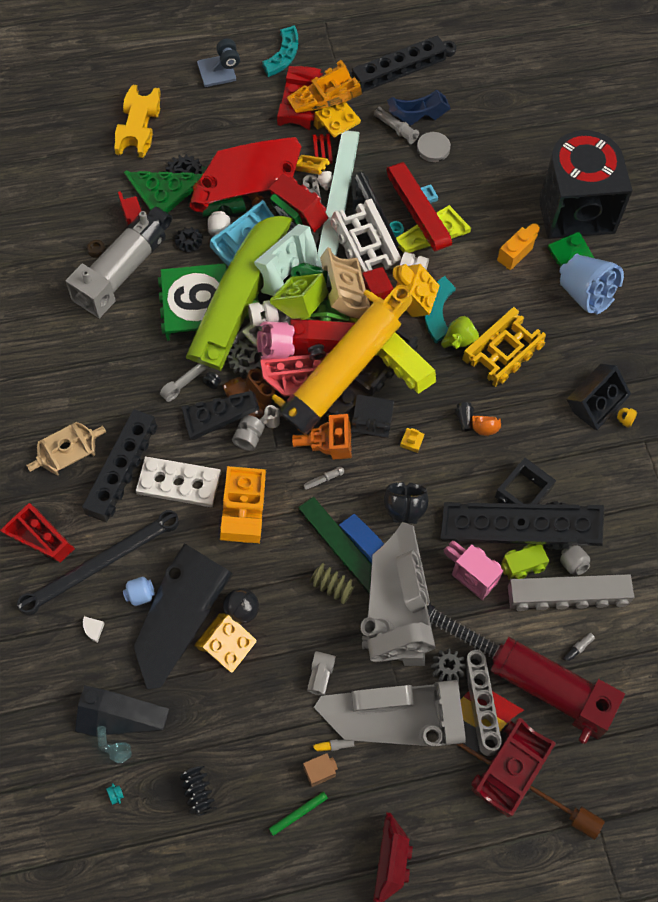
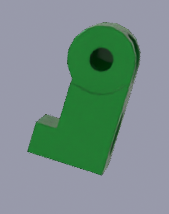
[291,263,328,285]

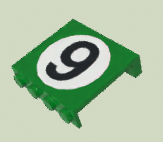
[158,263,226,341]

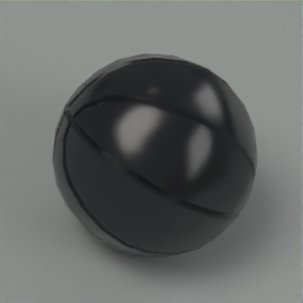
[223,588,259,624]

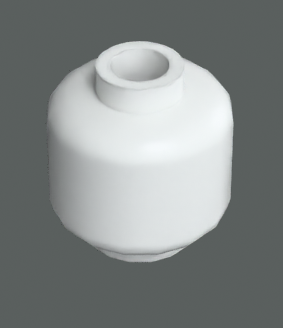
[208,211,231,236]

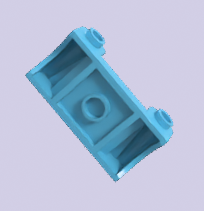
[210,200,274,266]

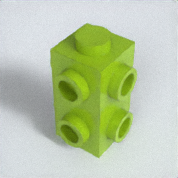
[501,544,549,580]

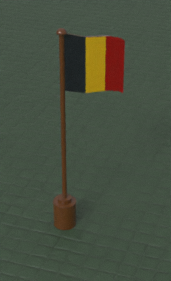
[456,684,605,840]

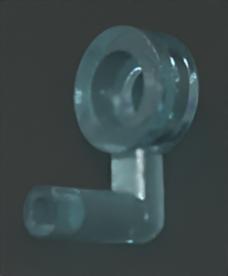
[97,726,131,763]

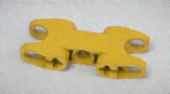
[115,85,160,158]

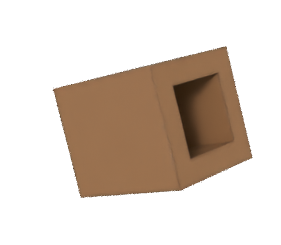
[303,753,338,787]

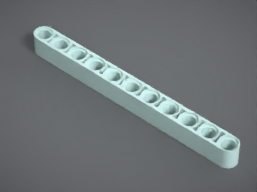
[315,130,359,287]

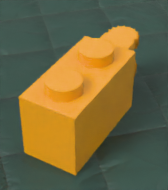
[497,224,540,270]

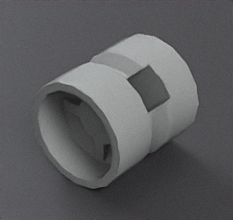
[232,415,265,451]

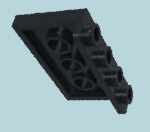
[352,329,418,396]

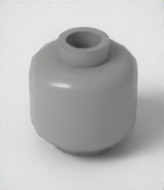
[560,545,590,575]

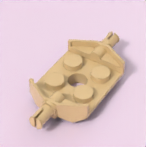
[27,422,106,475]

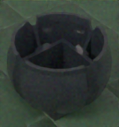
[384,482,429,524]

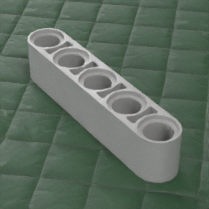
[465,650,501,756]

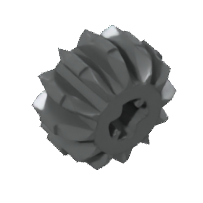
[430,649,466,682]

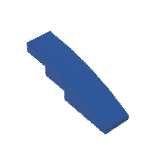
[339,514,384,565]

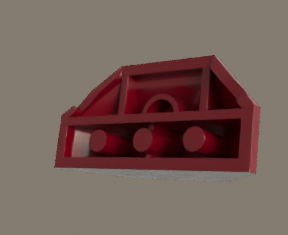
[373,812,413,902]

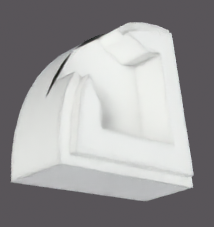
[83,617,104,643]

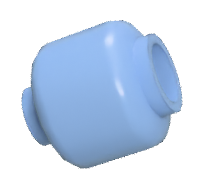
[123,577,155,606]

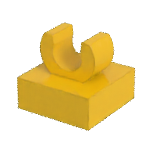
[400,428,425,453]

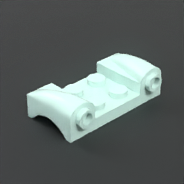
[254,224,318,296]

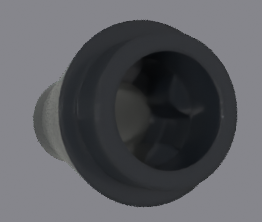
[455,402,474,431]

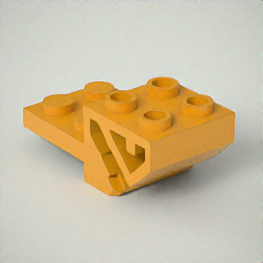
[220,466,266,544]

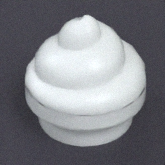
[317,171,333,190]

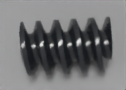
[180,766,217,816]

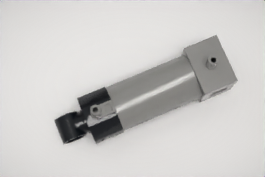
[65,207,172,319]

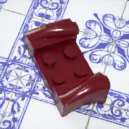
[471,718,556,817]

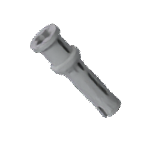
[374,107,419,144]

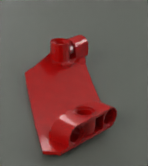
[190,137,301,212]

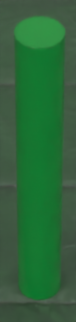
[269,791,328,836]

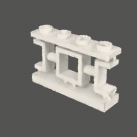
[330,199,401,277]

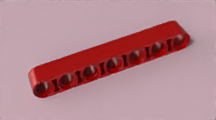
[386,162,452,252]

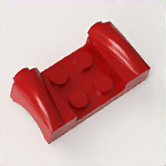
[277,66,324,130]

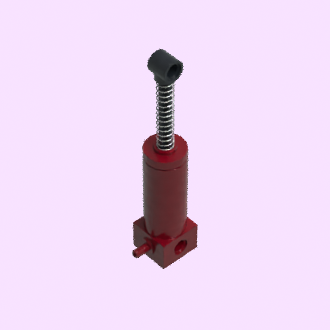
[427,603,625,744]

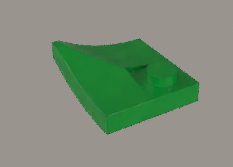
[547,232,594,267]

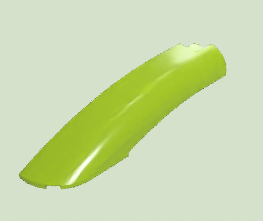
[186,216,293,371]

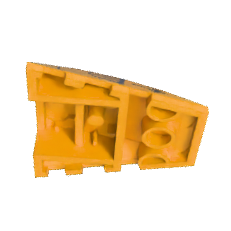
[287,60,362,113]

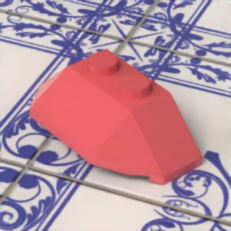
[260,353,329,397]

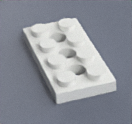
[136,456,221,507]

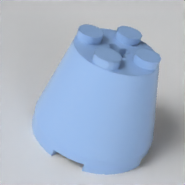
[559,254,624,314]

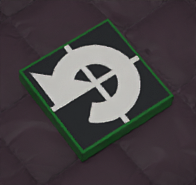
[270,194,303,227]

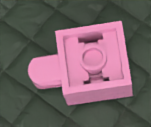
[444,541,503,601]

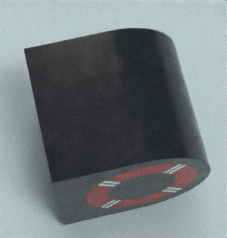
[539,130,633,239]

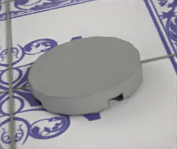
[417,132,451,162]

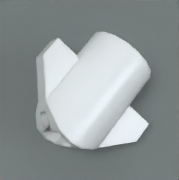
[260,405,281,428]

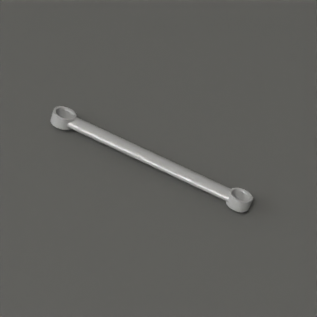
[160,312,263,402]

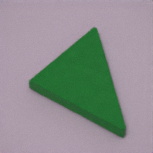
[124,171,204,213]

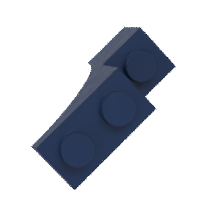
[387,90,451,126]

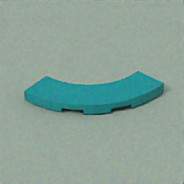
[262,25,298,77]
[425,276,456,343]

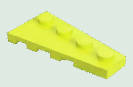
[396,205,471,253]

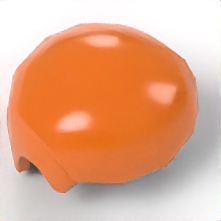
[472,416,501,436]

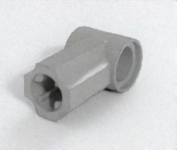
[307,651,336,696]

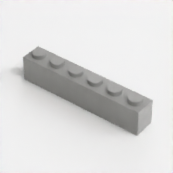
[508,574,635,611]

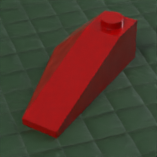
[290,319,355,356]

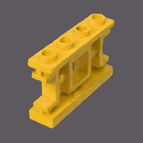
[462,307,546,387]

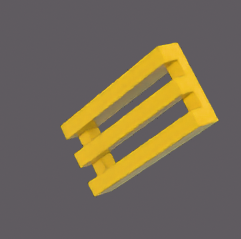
[295,155,330,175]

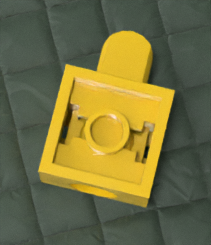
[393,264,440,317]

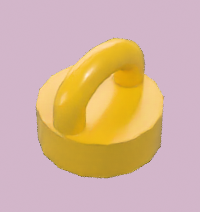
[617,408,638,428]

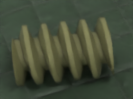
[309,563,355,604]

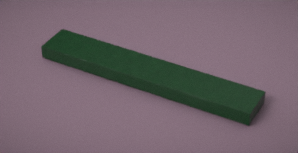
[298,497,372,595]

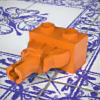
[292,414,351,460]

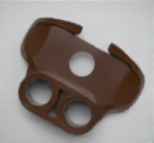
[222,369,275,419]

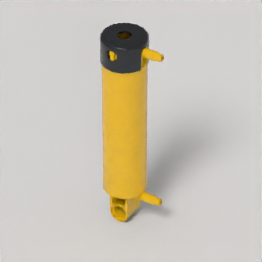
[272,285,412,435]

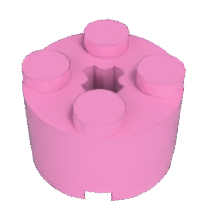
[257,321,295,359]

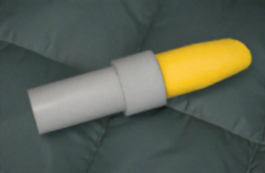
[313,739,354,751]

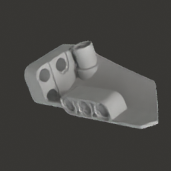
[361,522,435,662]
[314,680,466,747]

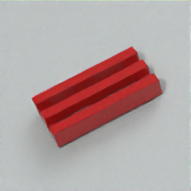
[313,134,333,164]

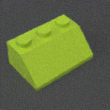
[269,273,329,320]

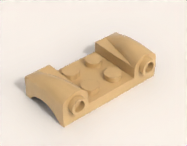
[320,247,370,319]

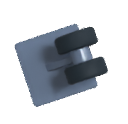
[197,39,240,87]

